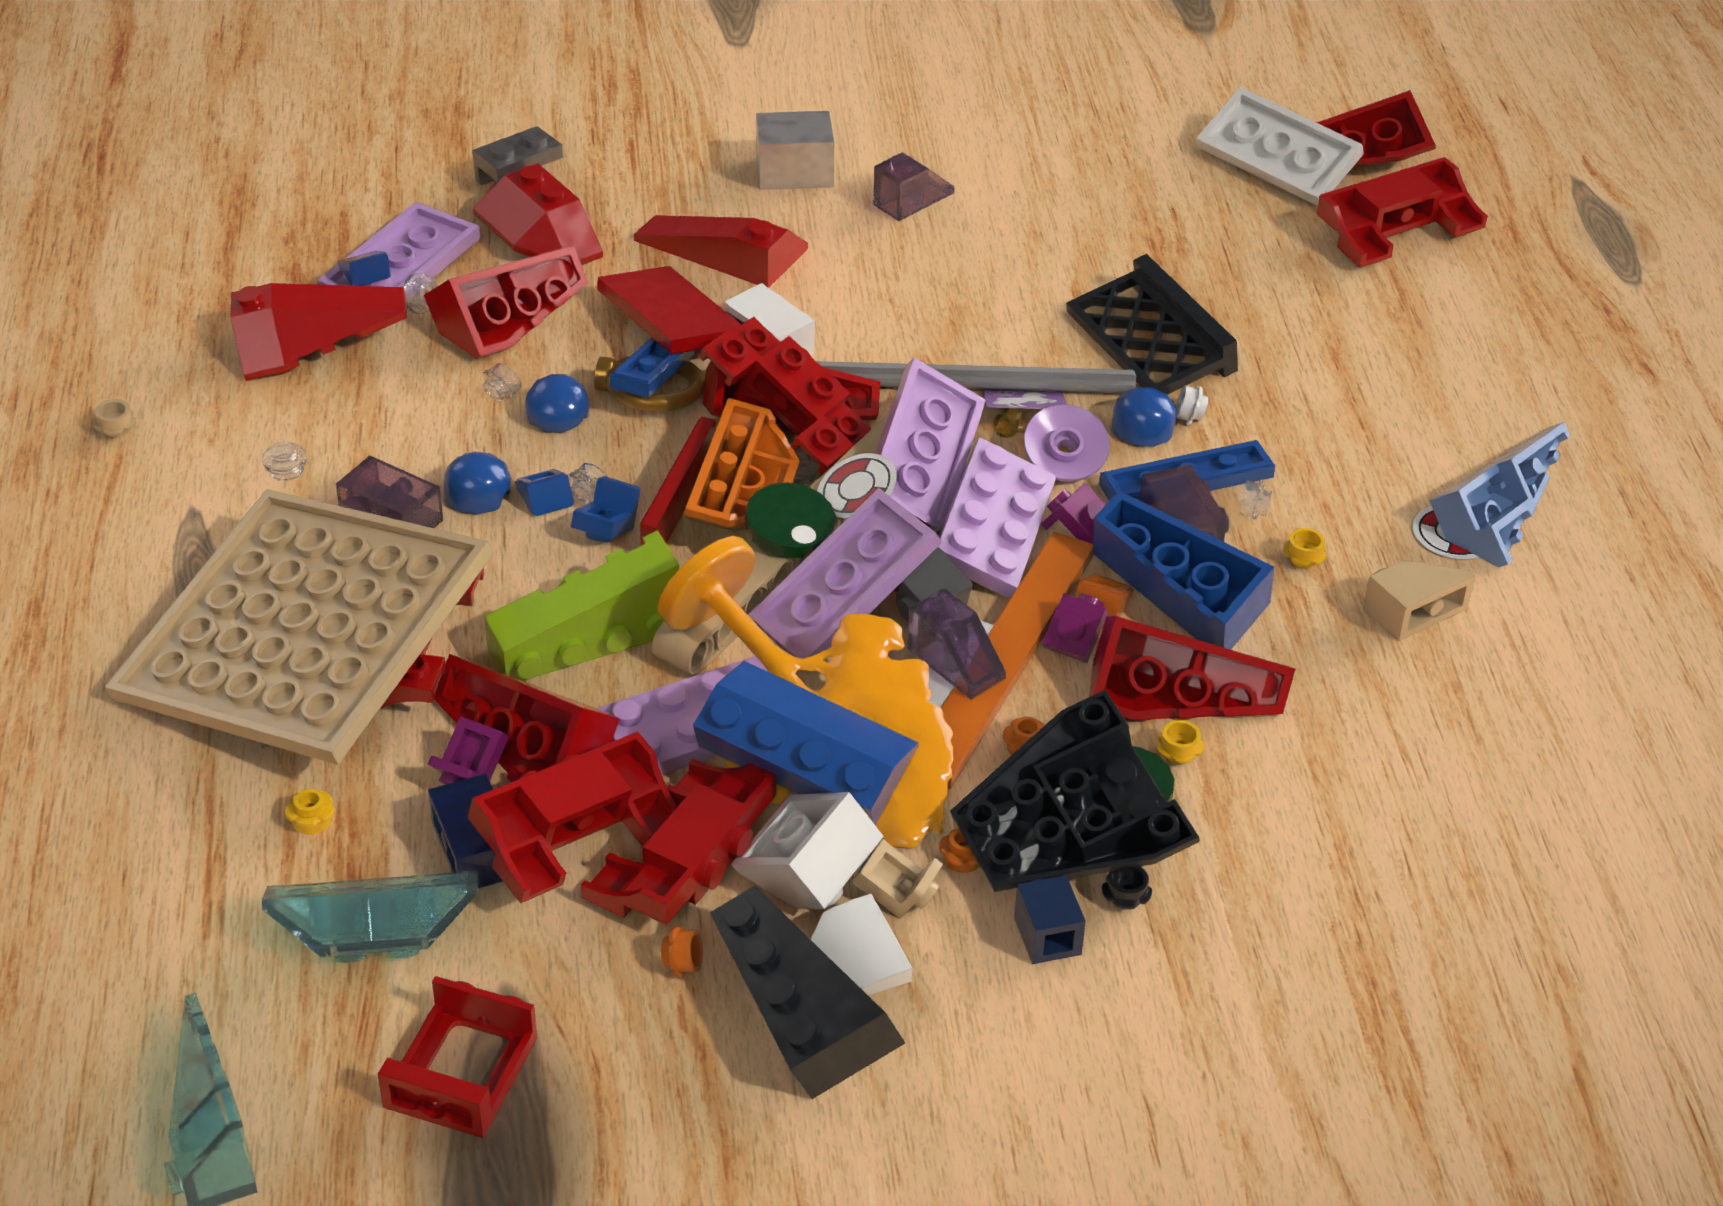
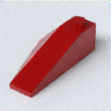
[1317,90,1436,165]
[634,215,808,288]
[230,283,407,381]
[434,654,620,782]

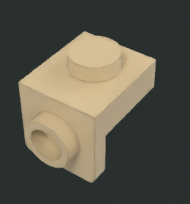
[852,839,943,919]

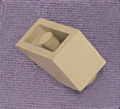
[1363,560,1475,641]

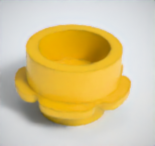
[1283,528,1327,569]
[1157,720,1204,764]
[285,789,335,835]

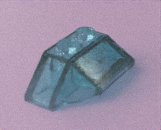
[262,870,479,963]

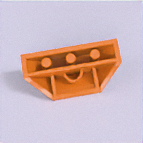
[684,398,800,530]

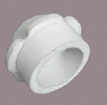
[1176,385,1208,426]

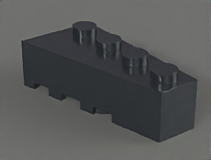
[710,886,905,1099]

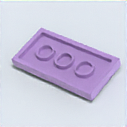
[318,202,480,301]
[876,358,986,530]
[938,437,1057,599]
[748,488,942,672]
[596,656,768,775]

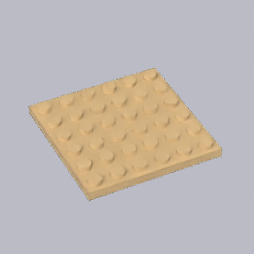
[105,489,493,765]

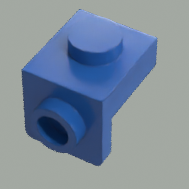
[571,476,640,542]

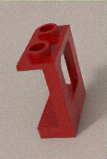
[377,976,537,1138]

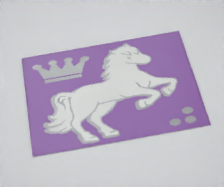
[984,390,1067,409]

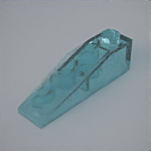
[163,992,258,1206]

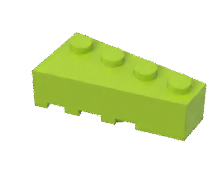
[484,530,679,681]

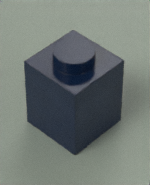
[1014,875,1086,964]

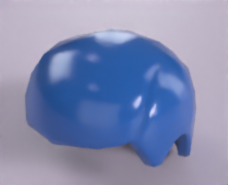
[525,374,589,433]
[1111,387,1177,446]
[443,451,511,514]

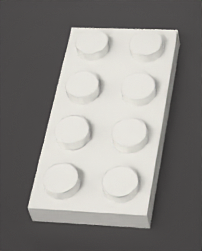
[1196,87,1364,206]

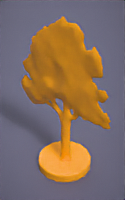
[657,536,954,849]

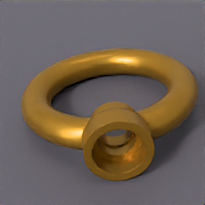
[594,356,705,411]

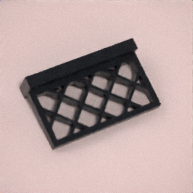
[1066,254,1238,395]

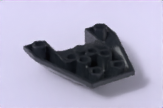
[950,689,1200,892]

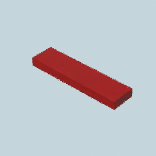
[640,416,716,545]

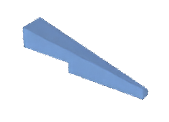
[1429,422,1570,567]

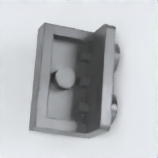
[472,126,563,185]

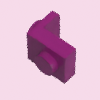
[1041,482,1106,544]
[1042,593,1109,663]
[428,716,509,792]

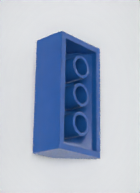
[693,661,919,826]

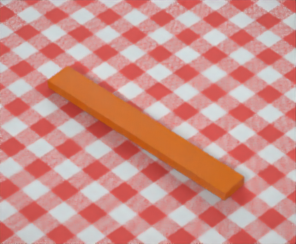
[941,531,1094,789]

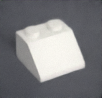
[731,792,884,909]

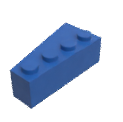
[1093,491,1274,649]

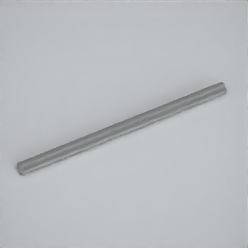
[816,361,1136,394]

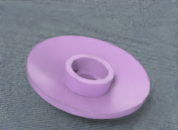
[1024,404,1110,482]

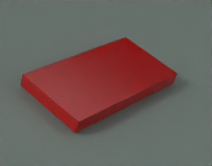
[597,266,741,355]

